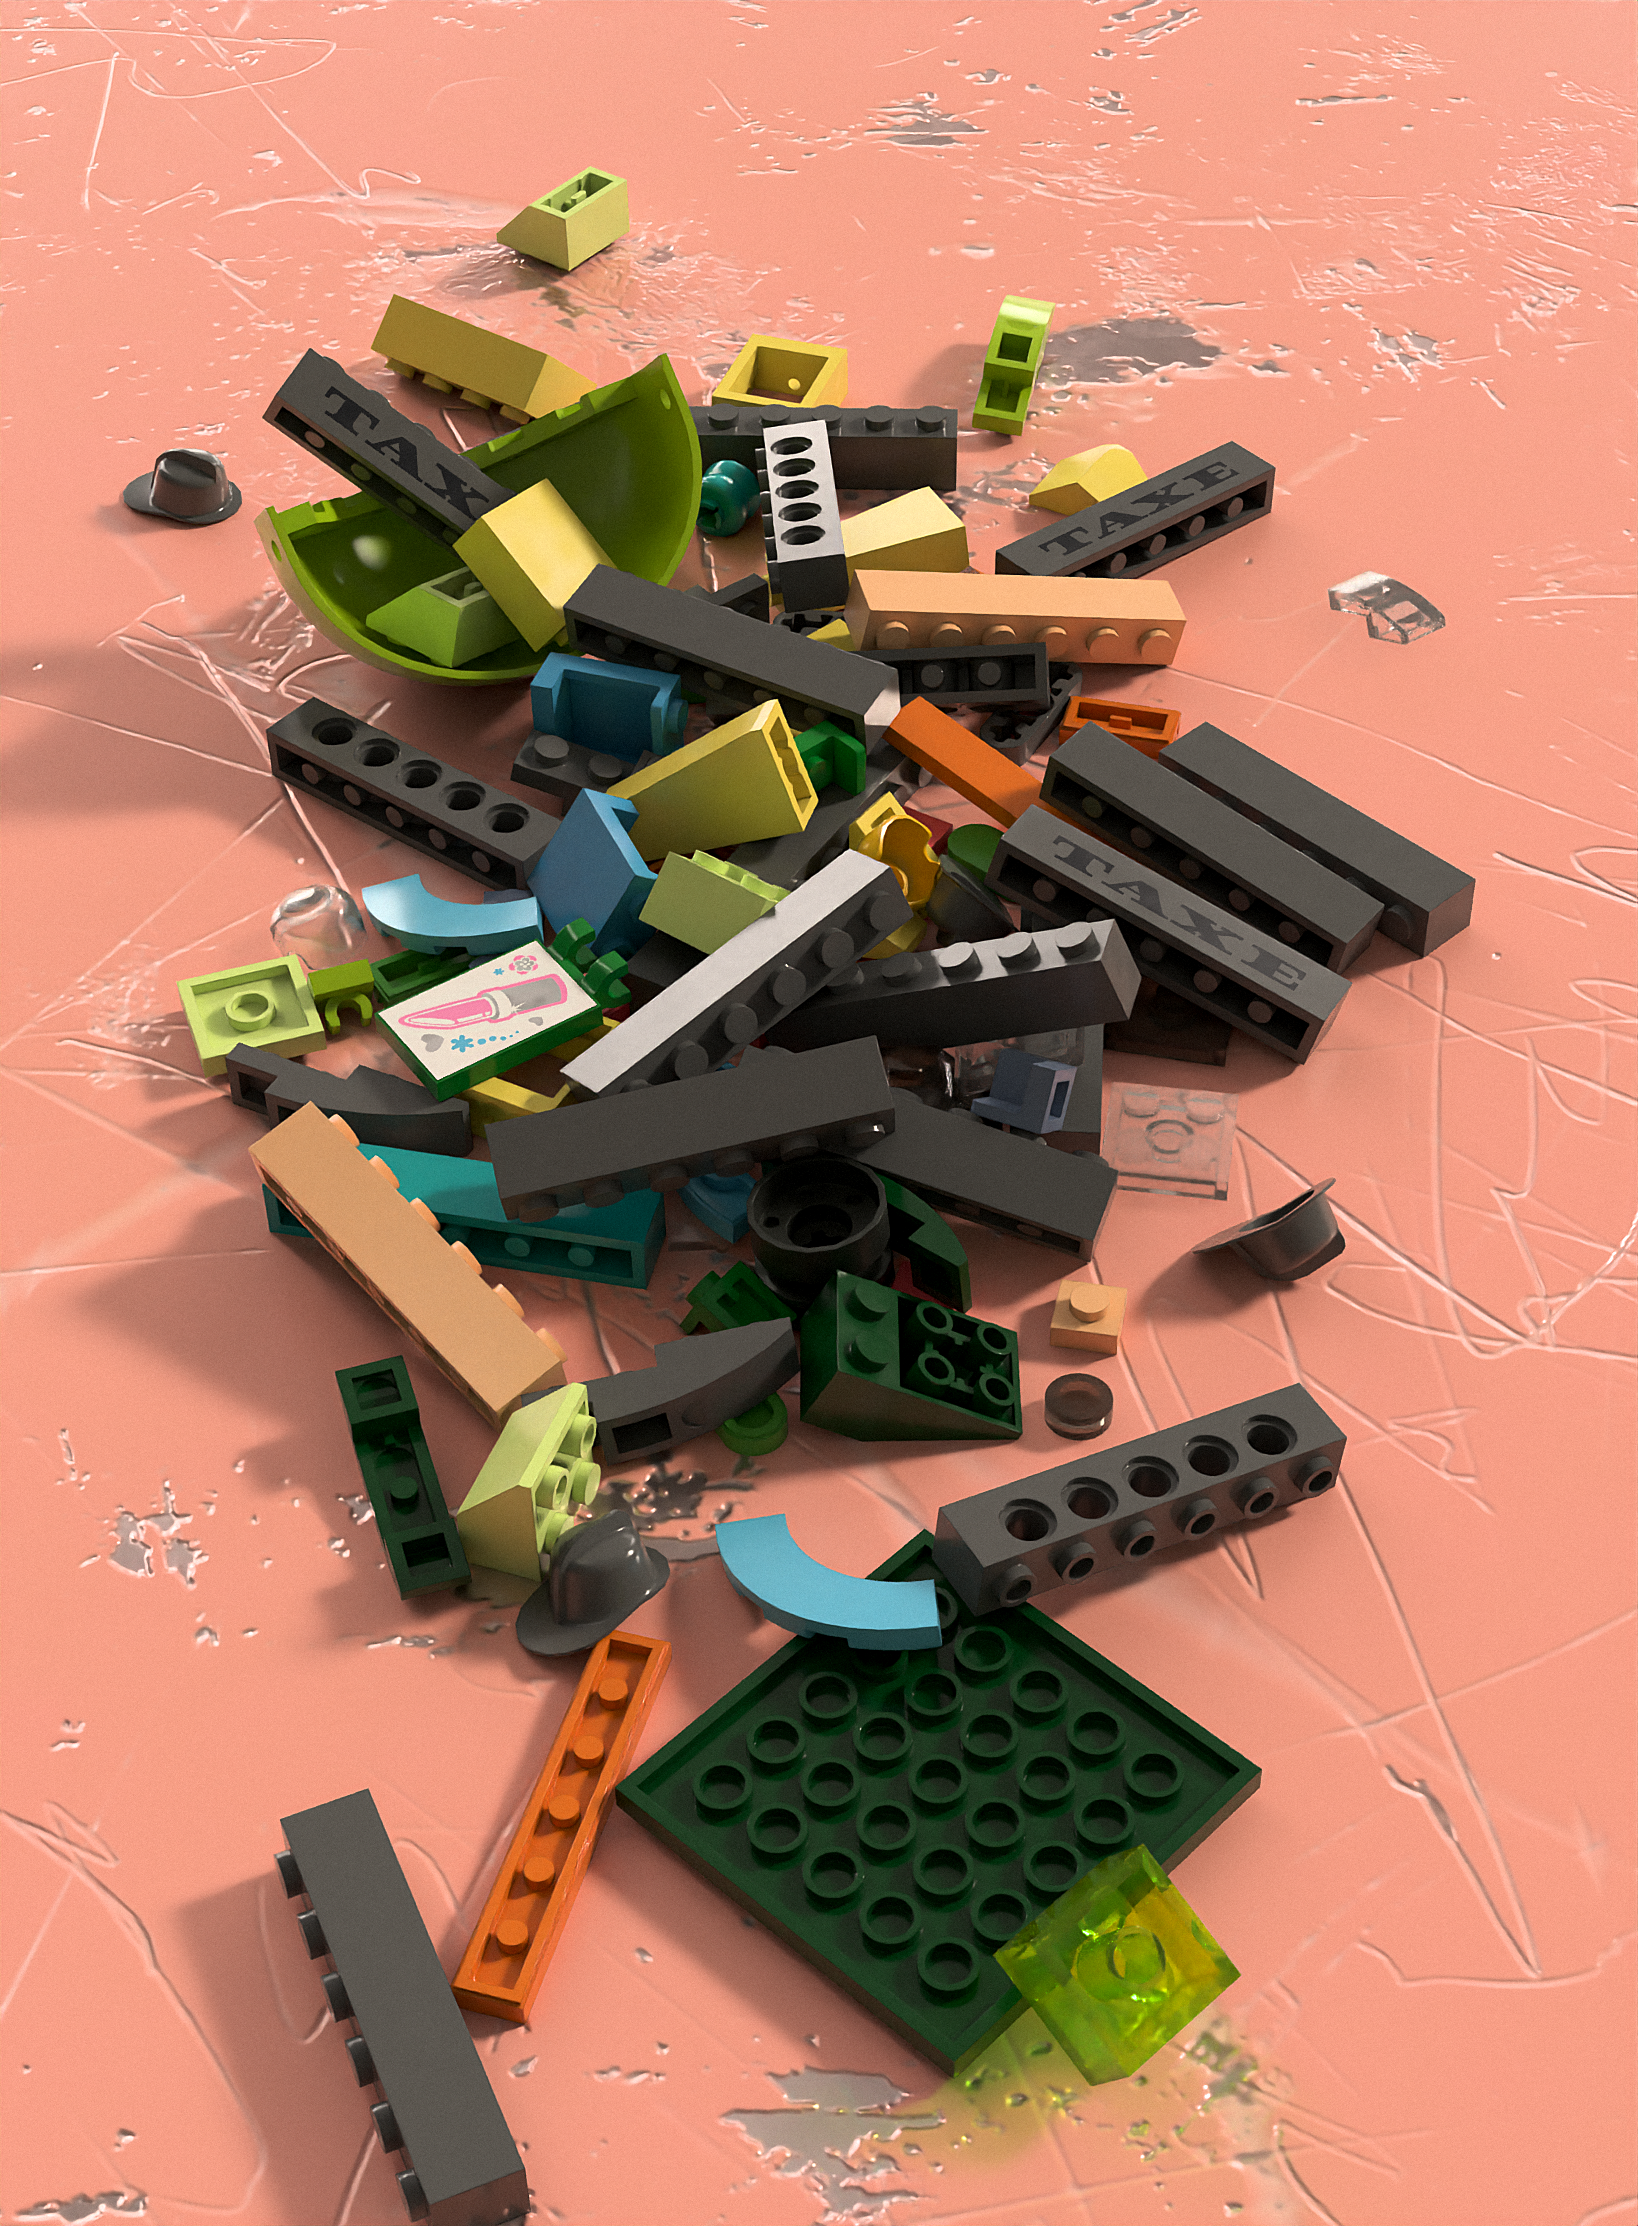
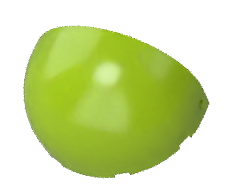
[253,353,702,686]

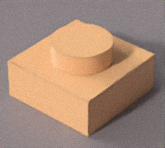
[1050,1279,1127,1355]

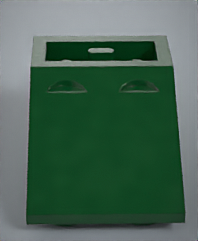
[800,1269,1023,1442]

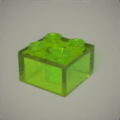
[993,1844,1241,2086]

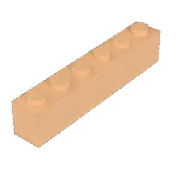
[843,569,1187,665]
[248,1101,568,1435]

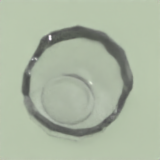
[269,883,368,970]

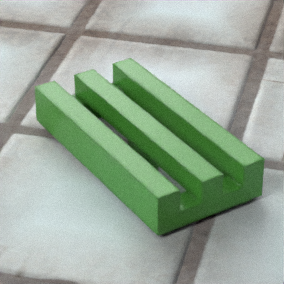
[370,947,482,1009]

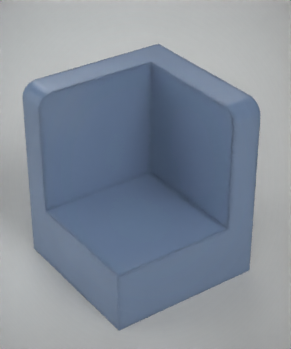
[970,1048,1077,1134]

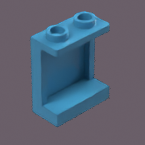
[530,652,689,765]
[526,788,659,980]

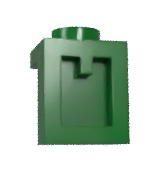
[793,720,866,796]
[679,1260,798,1335]

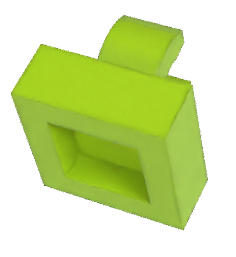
[307,958,374,1035]

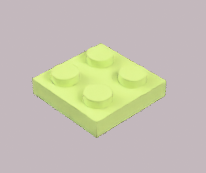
[176,954,327,1078]

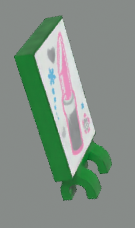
[374,917,632,1102]

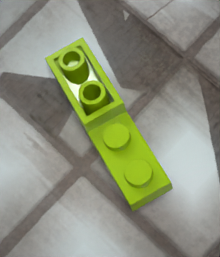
[972,294,1056,436]

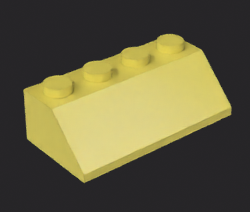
[370,294,597,425]

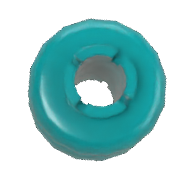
[696,460,761,537]

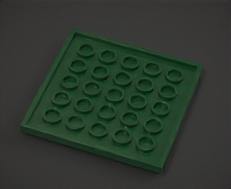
[615,1529,1262,2079]

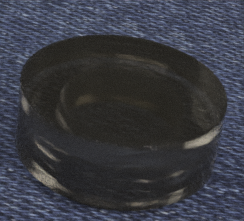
[1044,1373,1113,1441]

